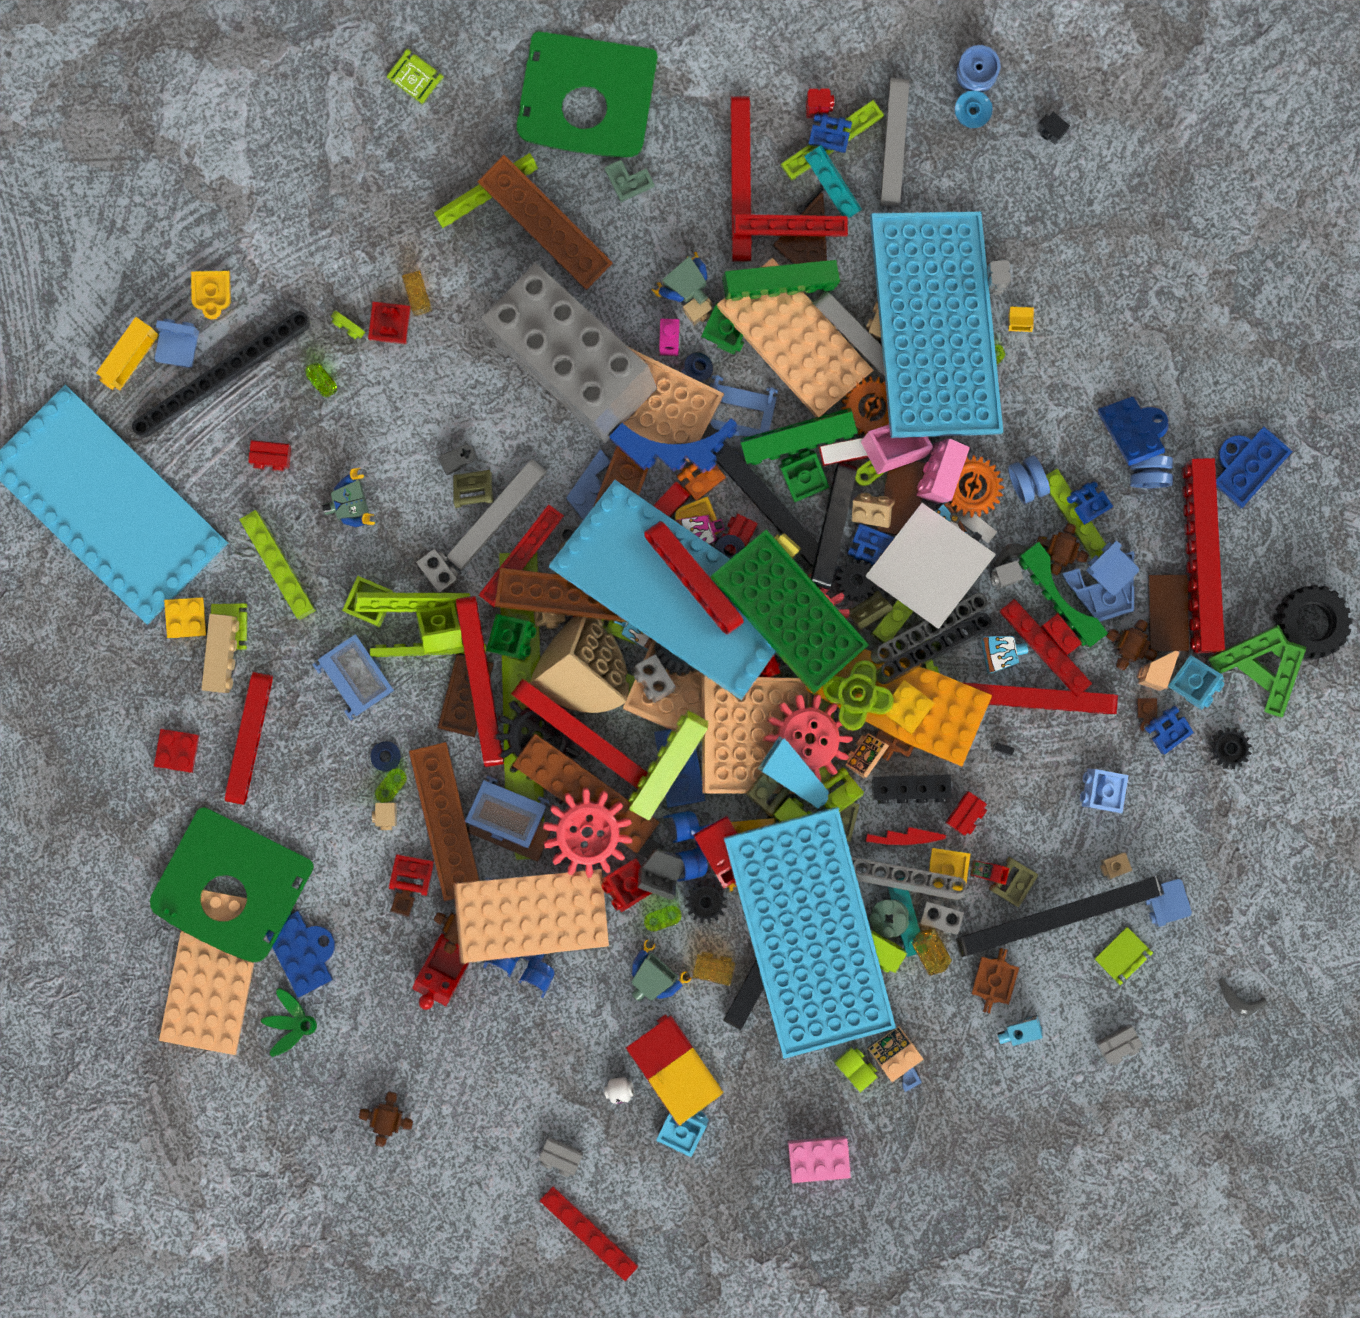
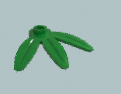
[261,988,317,1057]

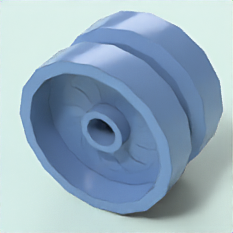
[956,45,1001,93]
[1008,455,1050,504]
[1130,455,1173,488]

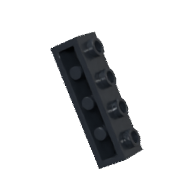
[872,775,952,804]

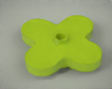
[823,660,894,730]

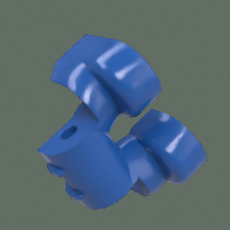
[663,811,711,882]
[483,954,554,998]

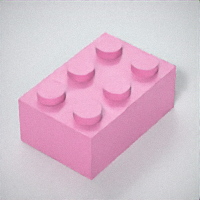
[861,425,933,474]
[917,439,970,504]
[788,1136,851,1183]

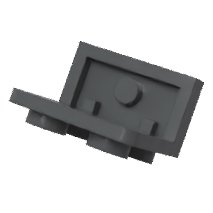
[637,849,685,900]

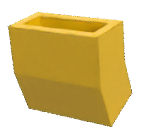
[1008,307,1034,332]

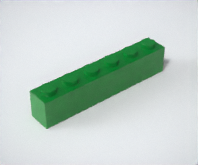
[722,260,840,301]
[740,408,858,465]

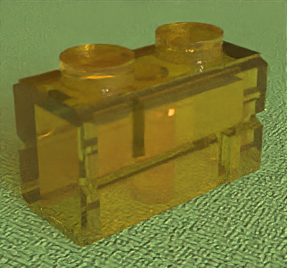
[402,271,433,316]
[912,928,952,976]
[692,951,735,986]

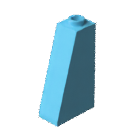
[758,736,829,809]

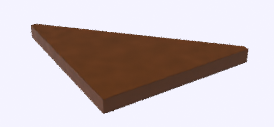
[773,192,829,292]

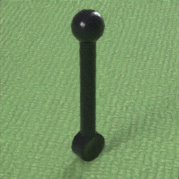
[797,184,825,214]

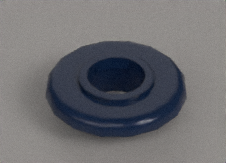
[684,352,713,381]
[715,535,745,559]
[370,741,401,772]

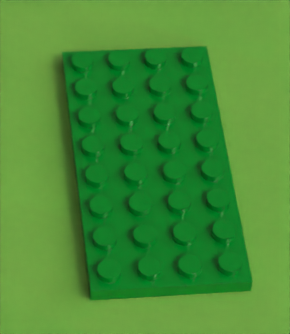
[710,529,869,694]

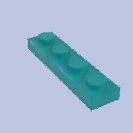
[804,145,862,219]
[887,877,926,957]

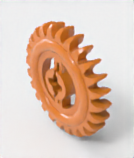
[841,376,889,437]
[950,455,1004,518]

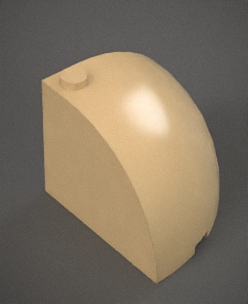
[530,616,629,713]

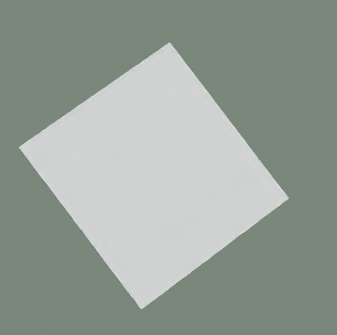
[866,503,996,629]

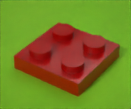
[154,729,200,773]

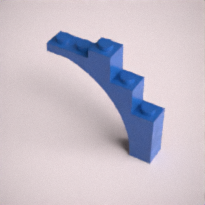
[609,418,737,474]

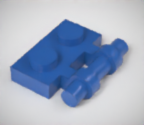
[808,113,852,153]
[1067,481,1113,525]
[848,524,895,566]
[1145,706,1194,754]

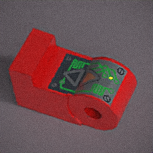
[970,860,1010,885]

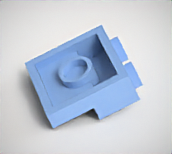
[1080,768,1128,813]

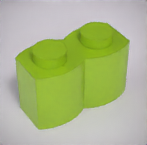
[834,1047,878,1093]

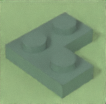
[604,160,655,203]

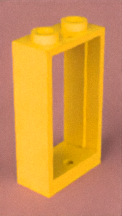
[96,317,159,391]

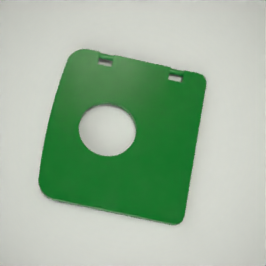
[517,31,658,158]
[150,807,314,963]

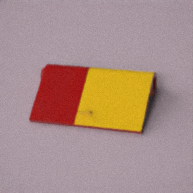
[626,1014,724,1126]

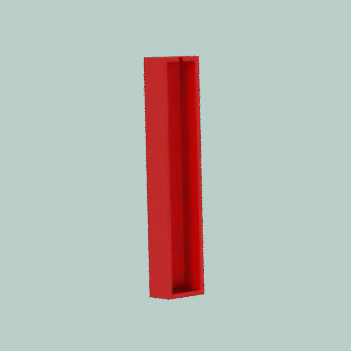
[1181,458,1225,654]

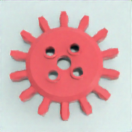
[763,695,853,782]
[543,788,632,878]

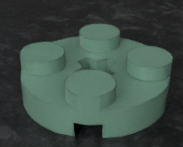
[869,899,909,939]

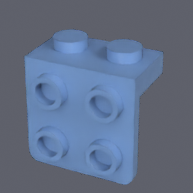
[155,319,199,368]
[1086,540,1139,595]
[1145,879,1192,927]

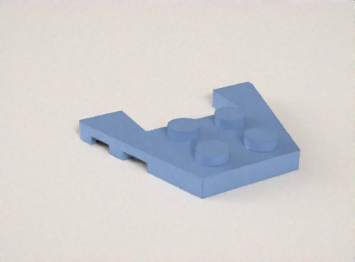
[566,450,610,520]
[1062,551,1134,622]

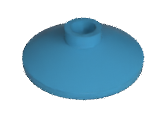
[955,91,993,128]

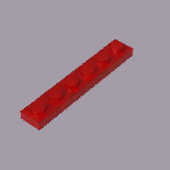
[734,214,848,237]
[478,504,564,607]
[999,599,1092,697]
[540,1186,638,1281]

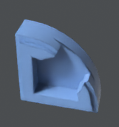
[902,1067,922,1092]

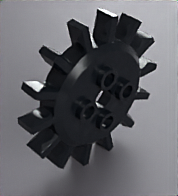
[494,700,580,780]

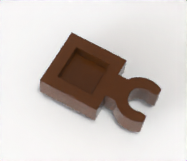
[1136,698,1157,731]
[390,881,415,917]

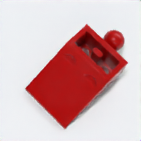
[693,816,737,888]
[412,933,470,1010]

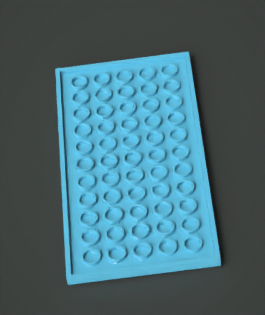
[870,212,1003,438]
[0,385,228,625]
[549,480,776,700]
[724,807,896,1059]

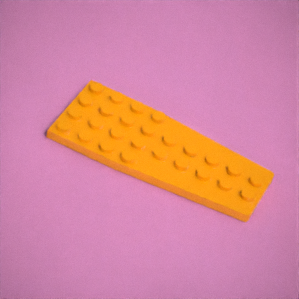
[806,649,992,767]

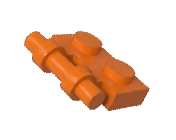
[676,464,726,501]

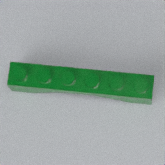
[1017,542,1108,647]

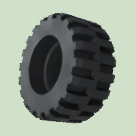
[1273,585,1352,659]

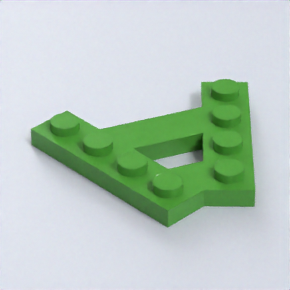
[1208,625,1306,718]

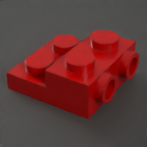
[601,858,652,912]

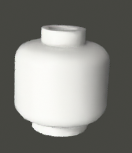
[604,1077,634,1104]

